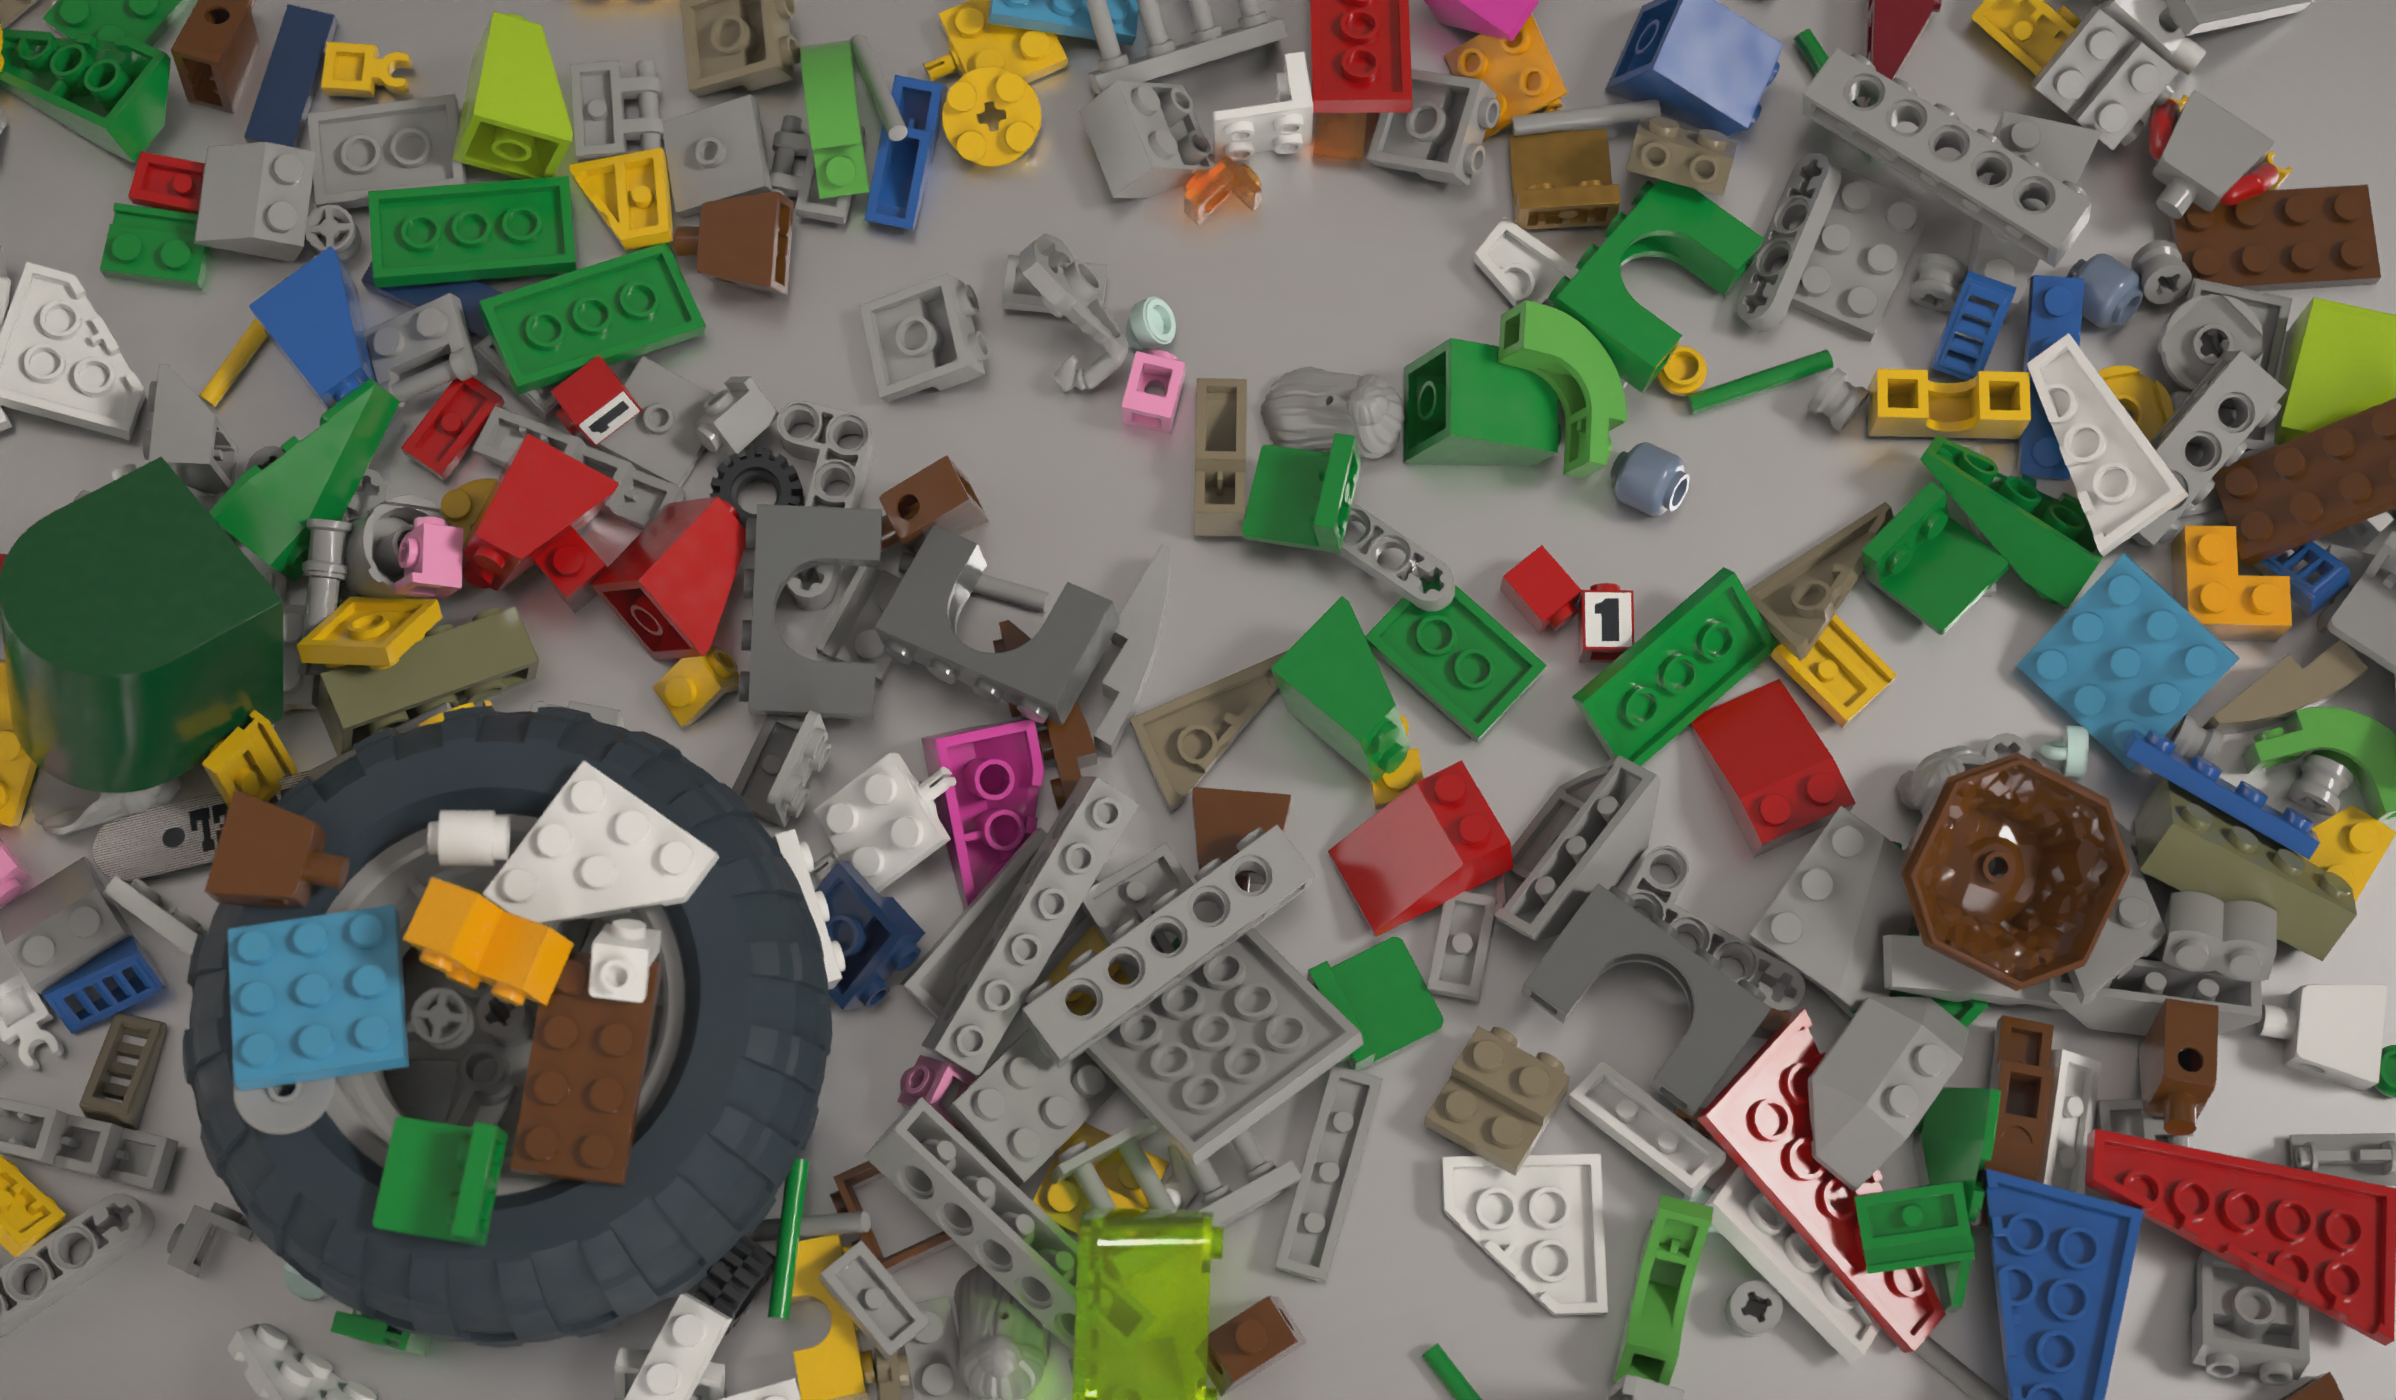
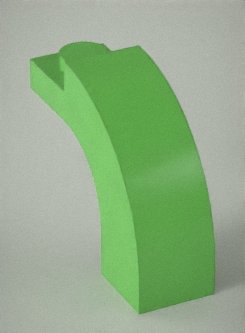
[800,40,870,199]
[1498,300,1627,479]
[2241,707,2396,822]
[1614,1194,1713,1386]

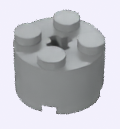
[344,495,455,599]

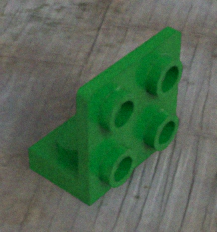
[1241,433,1361,554]
[1861,481,2009,635]
[373,1116,508,1247]

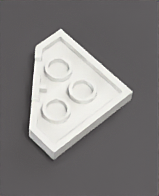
[0,262,145,440]
[483,761,719,926]
[1441,1154,1608,1316]
[227,1323,376,1400]

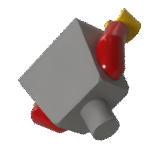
[2149,89,2293,219]

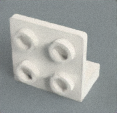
[1213,51,1313,161]

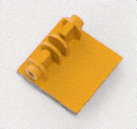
[1444,13,1568,141]

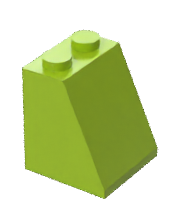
[452,11,573,179]
[2274,297,2396,445]

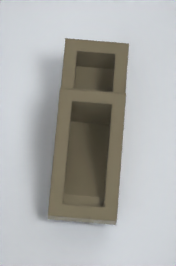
[1194,378,1247,537]
[2202,639,2369,734]

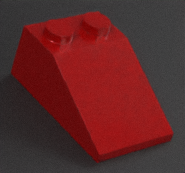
[1689,679,1856,858]
[1328,760,1513,937]

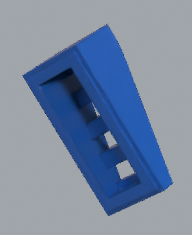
[1931,271,2017,381]
[2238,541,2350,616]
[42,935,166,1034]

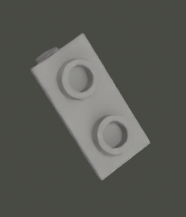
[2289,1133,2396,1186]

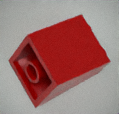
[462,433,619,591]
[591,496,746,660]

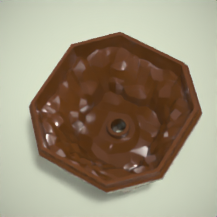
[1899,752,2131,991]

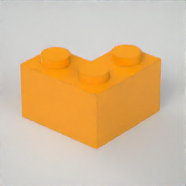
[2171,525,2292,642]
[403,877,574,1006]

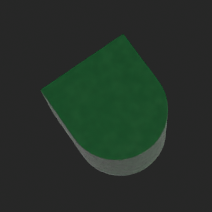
[0,456,283,793]

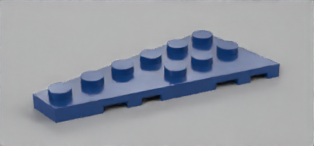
[1982,1169,2144,1400]

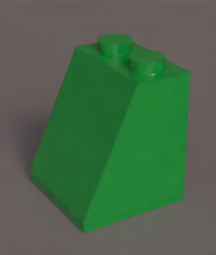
[1403,338,1562,466]
[1271,596,1410,783]

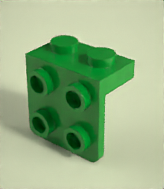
[1307,937,1444,1071]

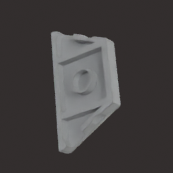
[2067,844,2167,1005]

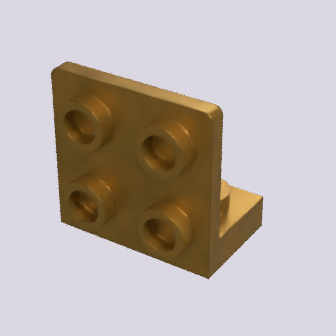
[1508,129,1621,230]

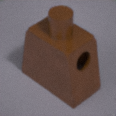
[171,0,260,114]
[674,192,794,295]
[879,455,989,554]
[1192,787,1291,907]
[204,790,349,909]
[2139,998,2218,1136]
[1193,1296,1307,1397]

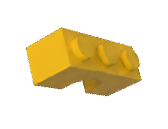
[1867,369,2031,439]
[775,1235,877,1400]

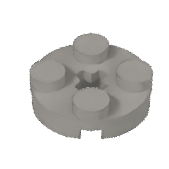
[2157,294,2263,392]

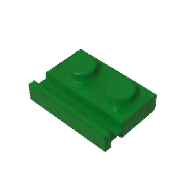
[100,203,211,290]
[1855,1180,1975,1274]
[330,1309,432,1357]

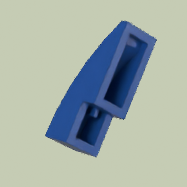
[864,75,948,230]

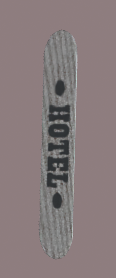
[93,769,313,881]

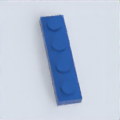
[2016,275,2084,481]
[2123,729,2320,860]

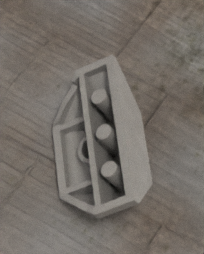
[1495,756,1660,941]
[2049,944,2262,1036]
[1808,997,1969,1191]

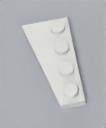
[1473,216,1628,389]
[2027,333,2189,556]
[1705,1162,1881,1364]

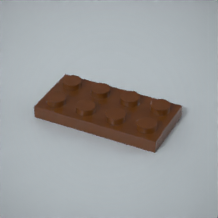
[2168,185,2381,296]
[2212,398,2396,567]
[510,951,662,1187]

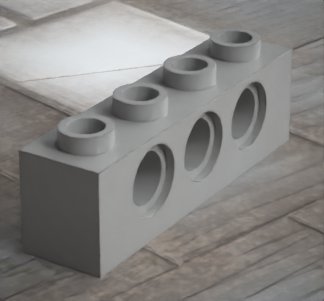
[2132,350,2287,546]

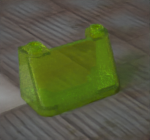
[1072,1207,1224,1400]

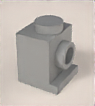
[694,376,779,454]

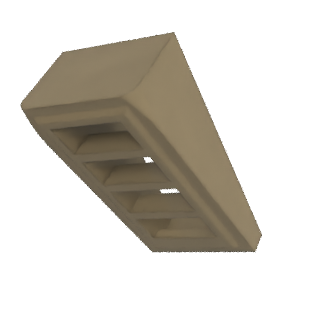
[79,1012,167,1130]

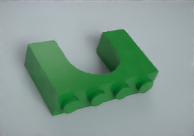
[1548,179,1764,393]

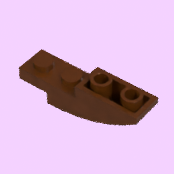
[993,620,1098,810]
[1969,1015,2054,1230]

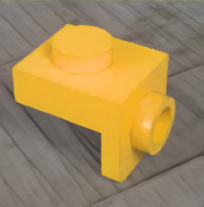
[652,645,740,727]

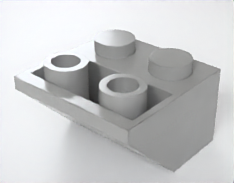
[1079,80,1218,199]
[143,364,238,494]

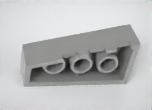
[1962,110,2102,324]

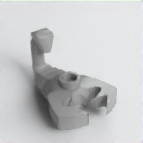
[1019,234,1129,392]

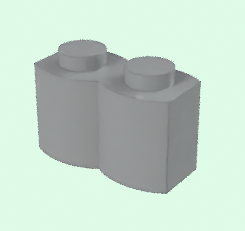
[2162,891,2277,982]

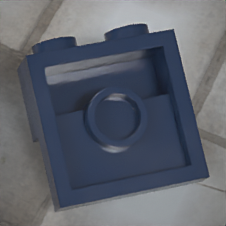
[815,861,925,1010]

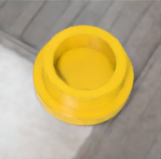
[1657,346,1707,396]

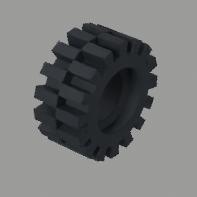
[710,448,805,529]
[693,1235,775,1337]

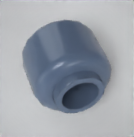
[2066,253,2143,328]
[1611,442,1690,516]

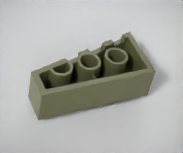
[318,606,539,756]
[2134,777,2357,961]

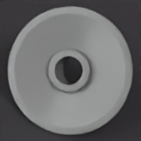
[234,1077,336,1134]

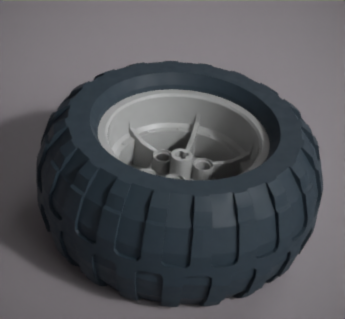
[182,706,832,1348]

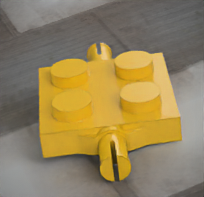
[923,0,1068,83]

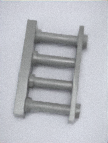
[1085,0,1288,94]
[1050,1117,1302,1283]

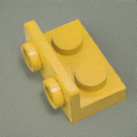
[1970,0,2082,76]
[0,1155,66,1258]

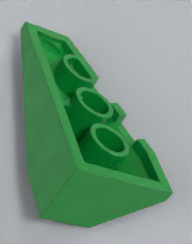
[0,29,171,163]
[209,378,400,582]
[1920,434,2103,609]
[1912,1087,2001,1313]

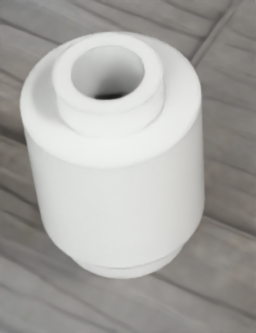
[428,810,510,866]

